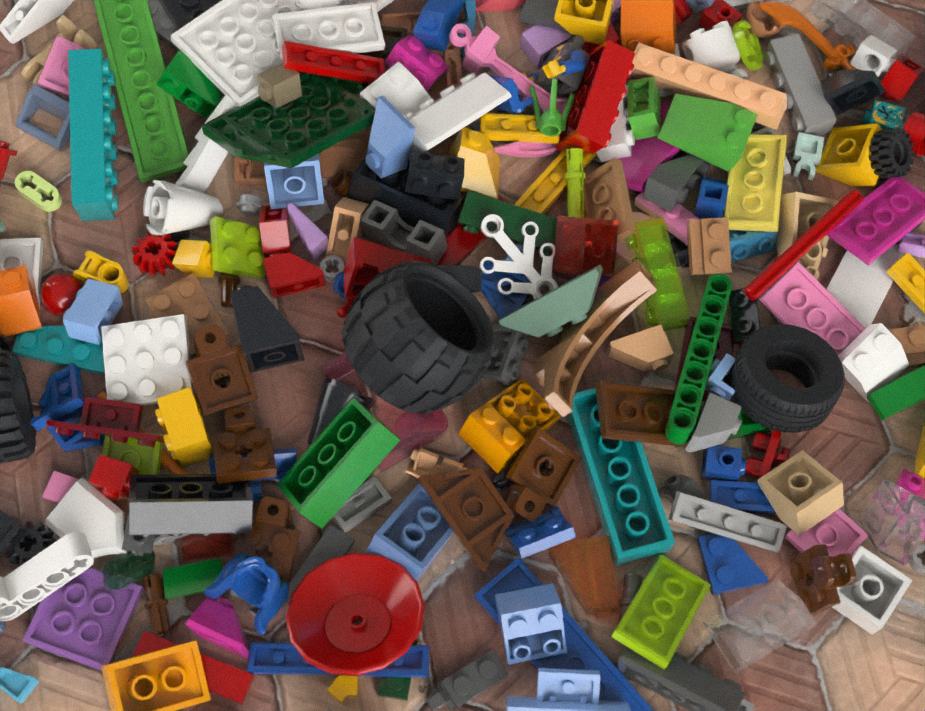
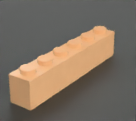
[631,43,787,130]

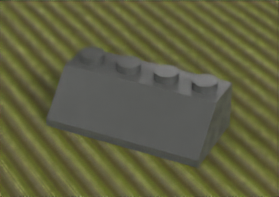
[618,647,745,711]

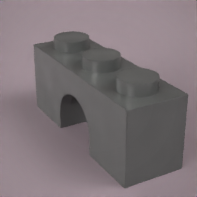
[360,200,448,266]

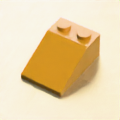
[101,640,211,711]

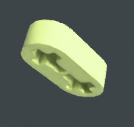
[15,171,62,212]

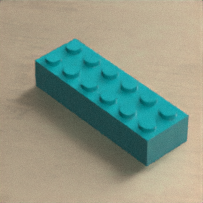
[68,49,120,222]
[566,381,675,566]

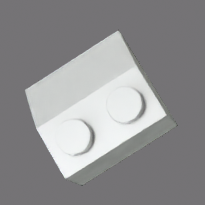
[838,323,909,403]

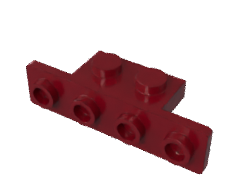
[46,397,165,447]

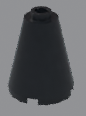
[307,376,375,445]

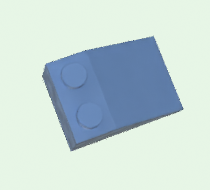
[365,483,454,582]

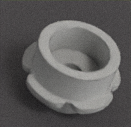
[236,194,262,216]

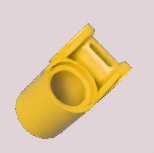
[72,250,129,294]

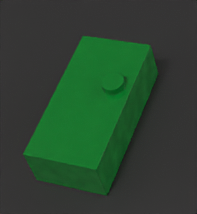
[276,397,400,528]

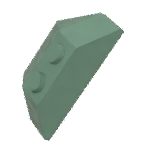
[499,265,603,337]

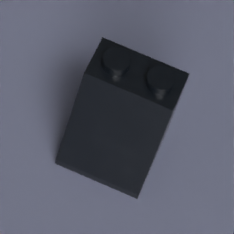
[230,285,305,373]

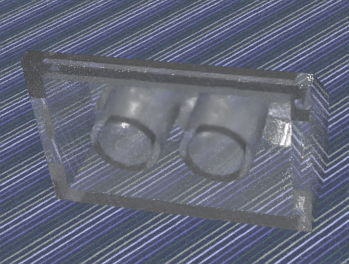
[703,579,817,675]

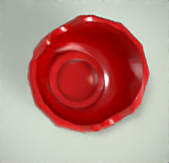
[40,274,83,316]

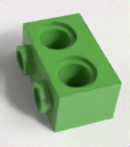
[628,76,661,140]

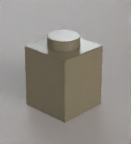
[257,63,302,109]

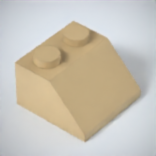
[758,450,844,535]

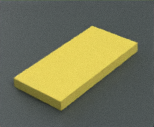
[723,134,787,232]

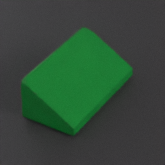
[163,557,223,599]

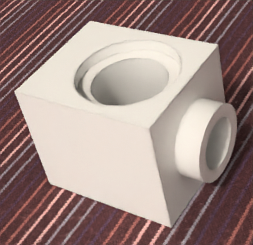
[850,35,898,78]

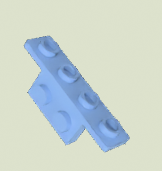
[506,668,630,711]

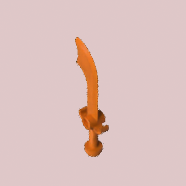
[759,1,858,71]

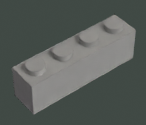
[764,33,837,136]

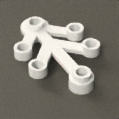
[479,214,558,299]

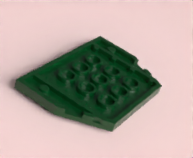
[202,72,375,168]

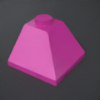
[186,597,250,659]

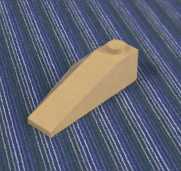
[776,192,838,280]

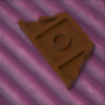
[417,468,514,572]

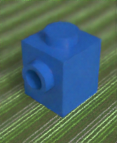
[701,445,746,481]

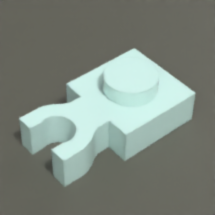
[792,132,824,180]

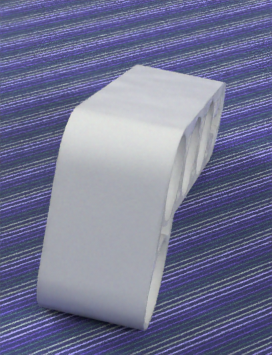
[0,532,94,621]

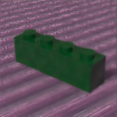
[458,191,573,259]

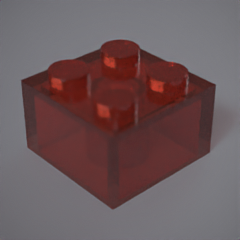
[553,216,619,275]

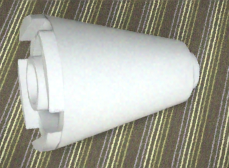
[143,180,223,235]

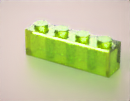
[626,217,690,331]

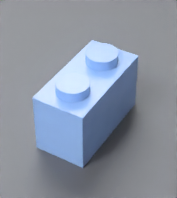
[63,279,123,345]

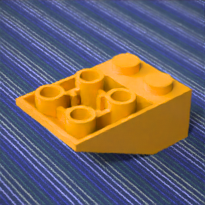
[458,378,562,473]

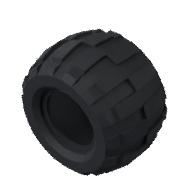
[342,260,496,415]

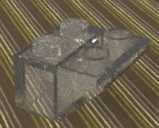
[857,478,925,566]

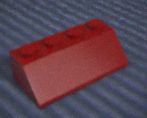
[555,39,635,154]

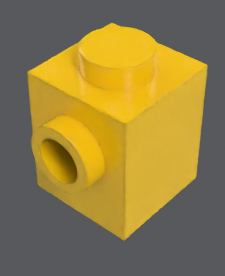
[172,240,215,278]

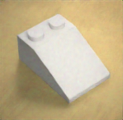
[360,62,431,115]

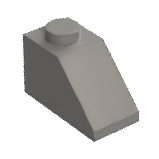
[685,393,742,453]

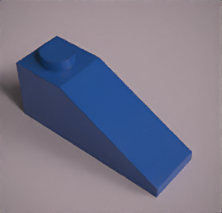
[413,0,464,52]

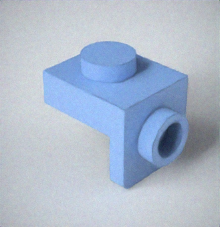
[705,353,735,401]

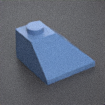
[365,95,415,178]

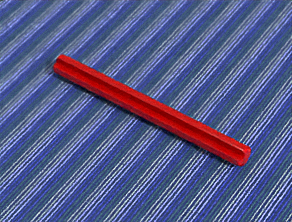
[743,190,863,301]

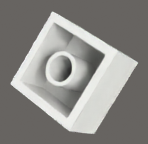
[833,546,912,635]

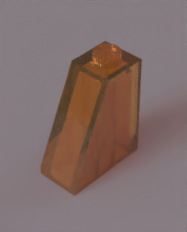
[548,536,619,618]

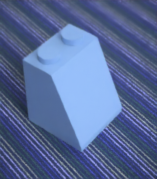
[264,154,324,209]

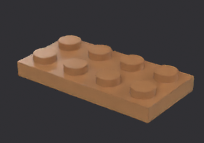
[144,273,237,384]

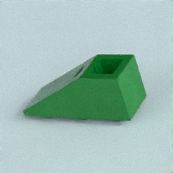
[156,51,223,119]

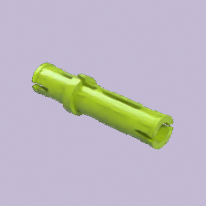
[564,148,586,231]

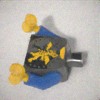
[521,35,590,97]

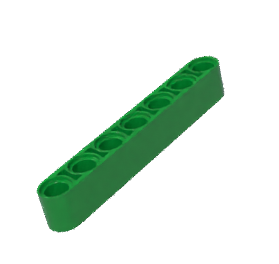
[665,274,732,444]

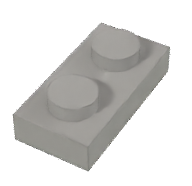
[332,476,392,534]

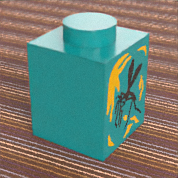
[861,100,906,130]

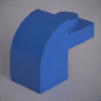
[694,177,729,219]

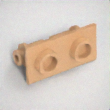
[405,448,468,478]

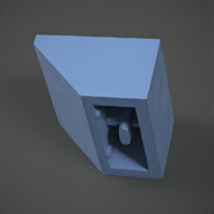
[495,583,567,665]

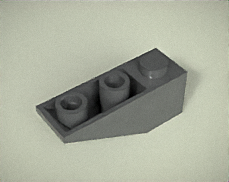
[643,154,711,212]

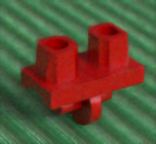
[745,430,791,479]

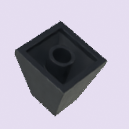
[820,69,887,115]

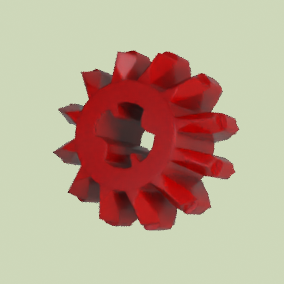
[132,231,178,278]

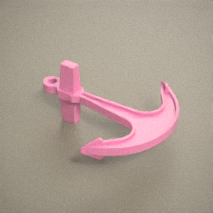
[449,24,569,158]

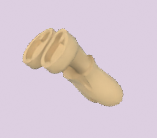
[21,15,98,89]

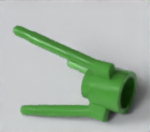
[530,78,575,137]

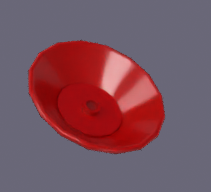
[286,553,425,676]

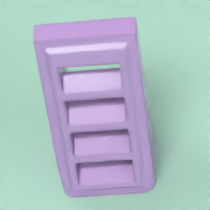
[286,202,328,261]

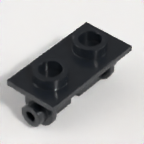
[729,288,760,343]

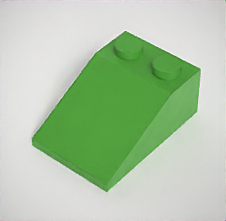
[657,93,757,172]

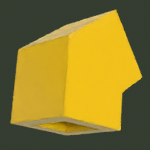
[327,675,359,705]

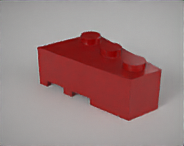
[343,237,431,298]

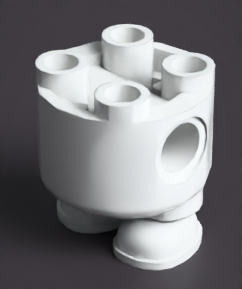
[682,21,748,79]

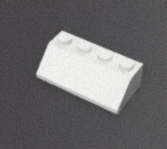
[403,72,512,156]

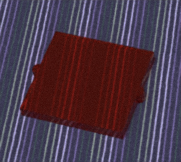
[182,533,232,565]

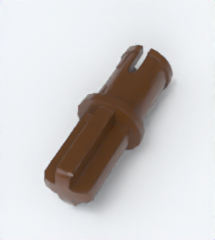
[218,272,240,308]
[141,574,171,635]

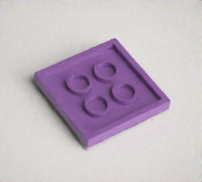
[22,568,144,671]

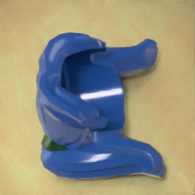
[203,553,289,635]

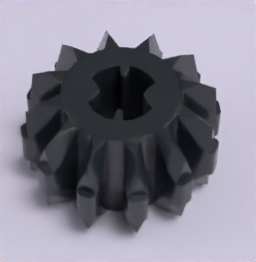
[5,521,57,567]

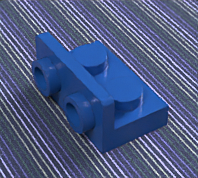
[489,75,534,114]

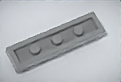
[668,491,787,553]

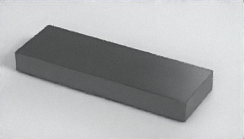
[285,524,355,604]

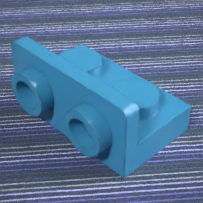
[729,230,777,262]

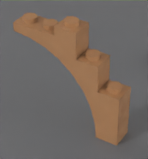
[535,259,657,417]

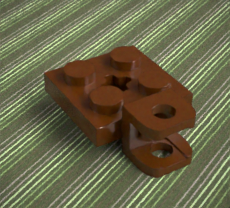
[185,324,258,416]
[212,406,277,484]
[504,428,582,521]
[233,496,300,584]
[790,544,856,617]

